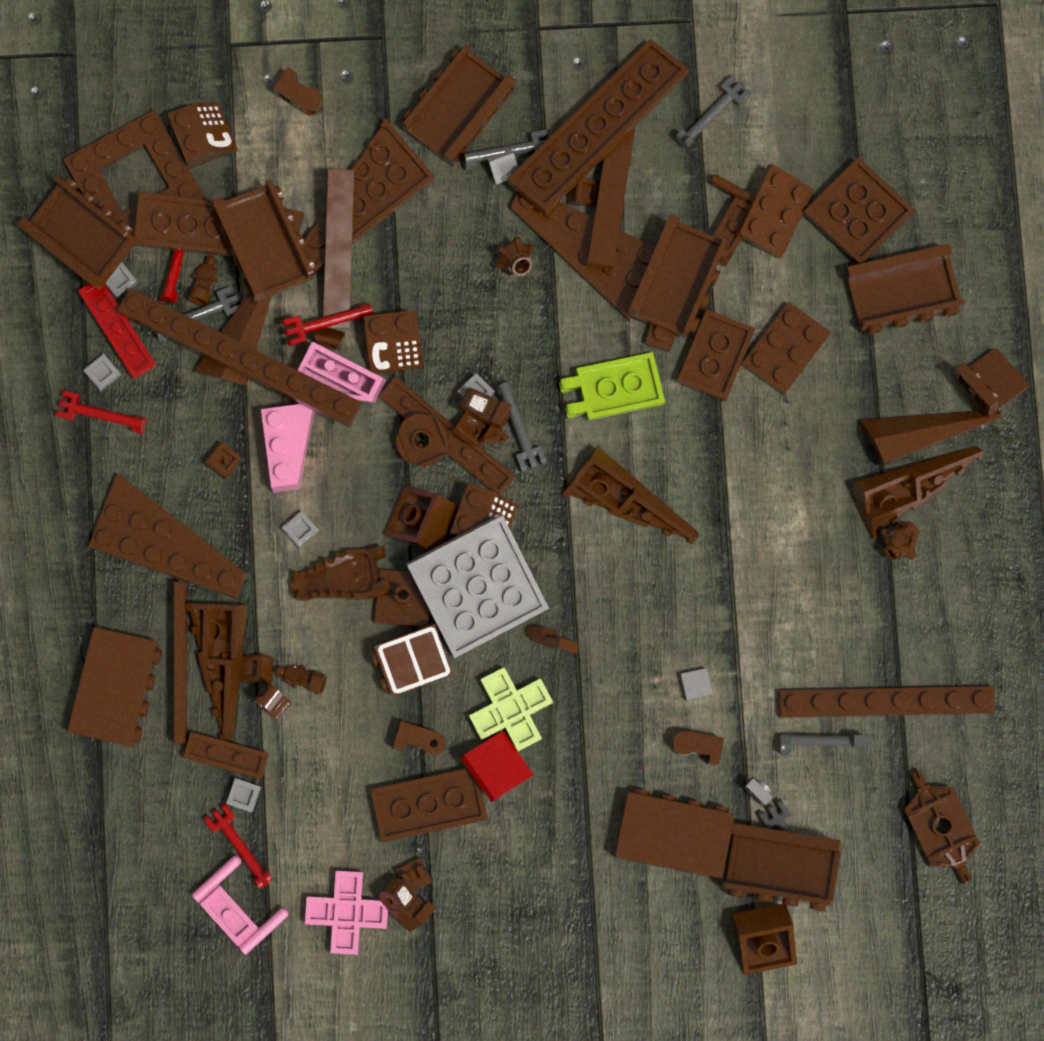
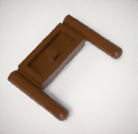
[710,174,753,267]

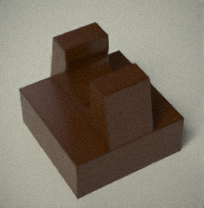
[396,858,432,892]

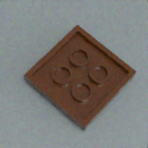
[803,157,915,264]

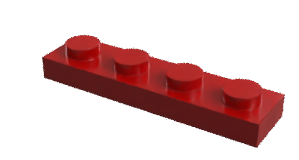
[78,284,157,380]

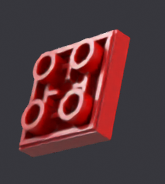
[461,731,534,803]

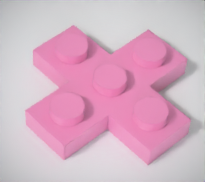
[305,871,388,955]

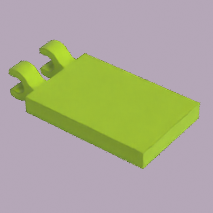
[559,352,665,421]

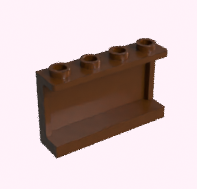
[402,44,516,167]
[17,175,139,290]
[211,179,315,303]
[628,214,730,339]
[845,243,965,334]
[67,627,162,749]
[614,789,735,879]
[723,823,843,912]

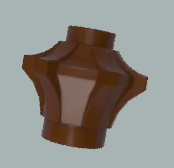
[495,237,534,276]
[880,521,920,560]

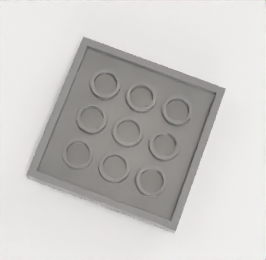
[406,514,549,658]

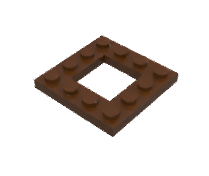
[63,109,206,235]

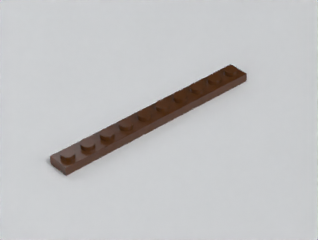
[117,288,363,428]

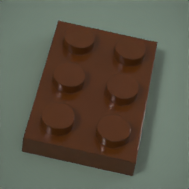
[735,164,814,259]
[742,302,831,396]
[677,309,755,402]

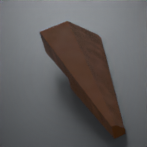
[194,293,271,387]
[860,411,1003,466]
[562,446,699,544]
[853,446,983,539]
[186,603,248,741]

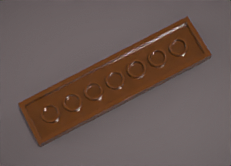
[507,39,689,215]

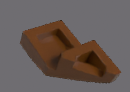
[451,412,509,447]
[526,626,579,654]

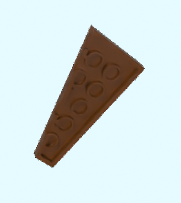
[303,118,435,276]
[511,192,656,322]
[88,473,247,599]

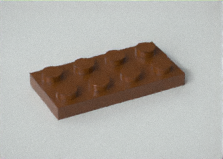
[134,192,232,257]
[371,768,488,843]

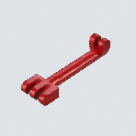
[160,250,185,304]
[281,303,373,347]
[55,391,148,435]
[203,802,274,889]

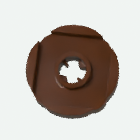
[396,413,450,467]

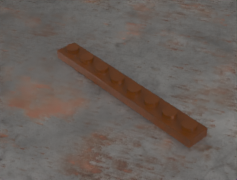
[779,686,995,718]

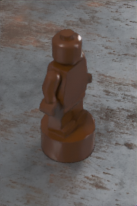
[188,255,218,306]
[274,665,327,695]

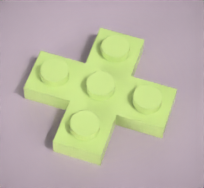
[469,667,553,752]

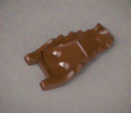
[290,546,392,601]

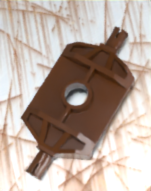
[903,770,980,884]

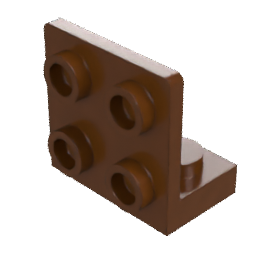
[955,348,1029,418]

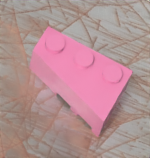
[298,342,386,403]
[261,404,315,493]

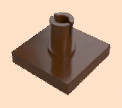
[374,569,430,628]

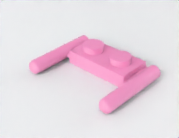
[191,856,288,955]

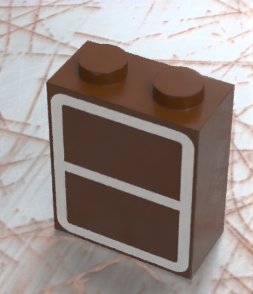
[370,622,453,697]

